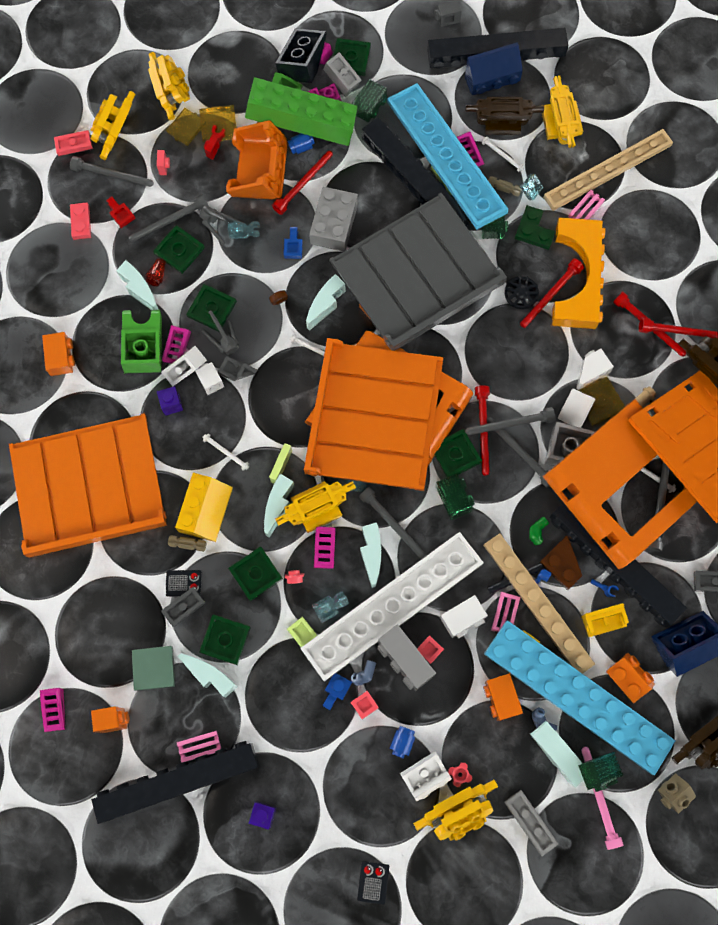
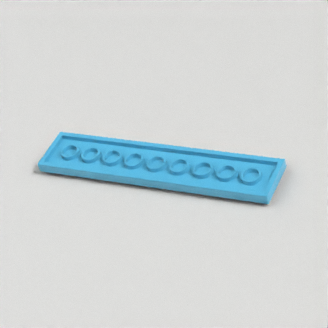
[387,83,508,230]
[484,620,676,776]

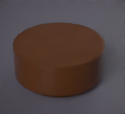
[269,290,288,305]

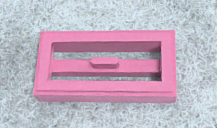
[568,190,605,220]
[491,592,521,632]
[177,731,221,763]

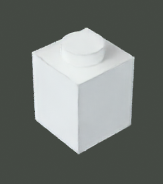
[195,362,224,395]

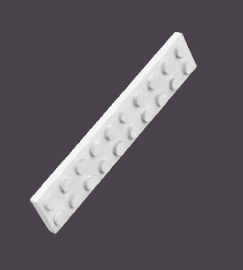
[300,532,484,682]

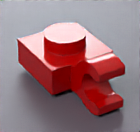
[204,125,226,160]
[106,196,136,228]

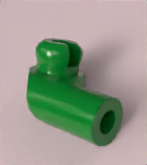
[529,517,549,545]

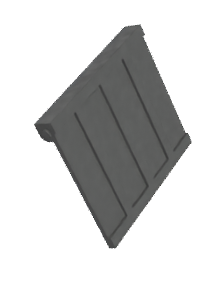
[330,193,507,351]

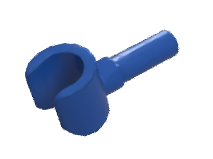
[535,569,551,584]
[590,579,619,597]

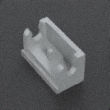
[323,52,362,97]

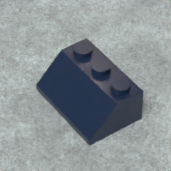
[465,42,523,95]
[651,611,718,677]

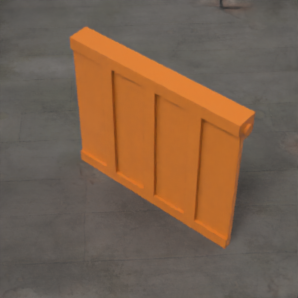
[304,338,444,491]
[9,413,167,558]

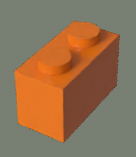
[42,332,75,376]
[483,673,523,721]
[91,706,129,733]

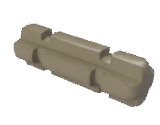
[488,176,522,197]
[168,535,207,552]

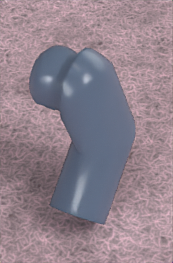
[351,660,376,686]
[532,708,557,731]

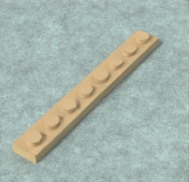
[543,129,673,211]
[483,533,595,674]

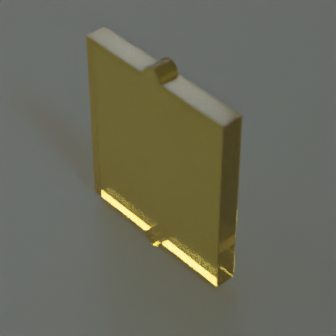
[166,108,206,146]

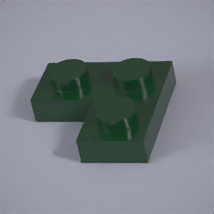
[515,205,555,250]

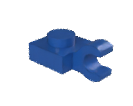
[284,227,303,259]
[323,673,352,710]

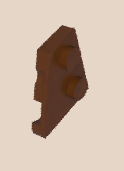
[539,536,582,591]

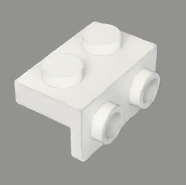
[400,751,452,801]

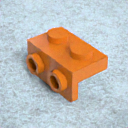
[606,653,655,704]

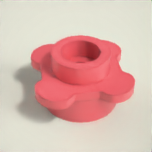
[284,570,304,584]
[448,763,472,787]

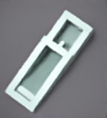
[116,260,158,310]
[306,274,346,331]
[264,474,294,537]
[360,522,381,588]
[178,654,237,698]
[530,721,590,788]

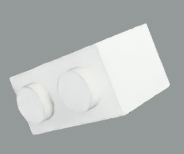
[440,595,488,639]

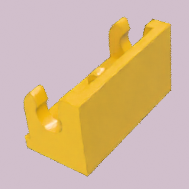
[581,603,629,638]

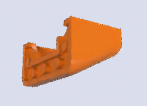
[226,120,287,200]

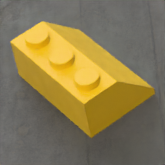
[175,473,233,542]

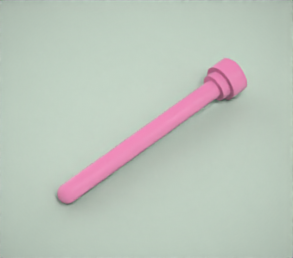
[581,747,624,850]

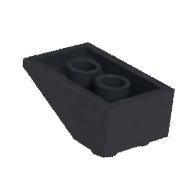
[275,28,327,83]

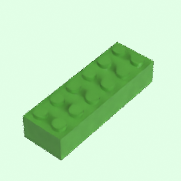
[245,77,358,146]

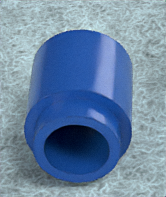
[287,133,315,155]
[390,726,415,759]

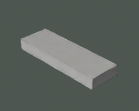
[504,790,558,856]

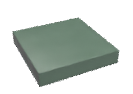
[132,646,175,691]

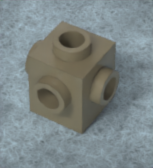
[658,773,696,814]

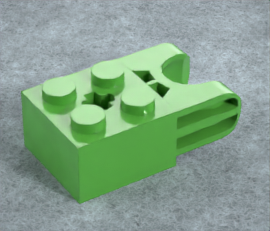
[121,309,162,373]

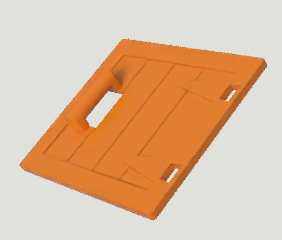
[628,371,718,523]

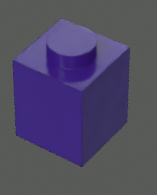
[157,386,183,416]
[248,802,277,830]

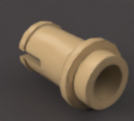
[635,386,656,407]

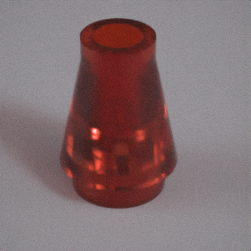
[145,258,166,287]

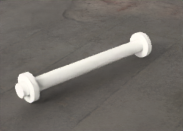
[481,137,524,172]
[290,334,325,356]
[203,434,249,471]
[640,467,676,493]

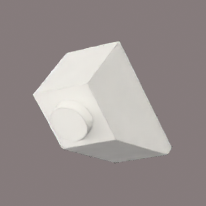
[161,346,207,386]
[576,349,614,391]

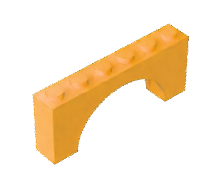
[552,218,605,329]

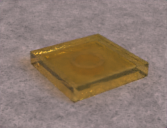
[199,105,237,143]
[578,377,625,426]

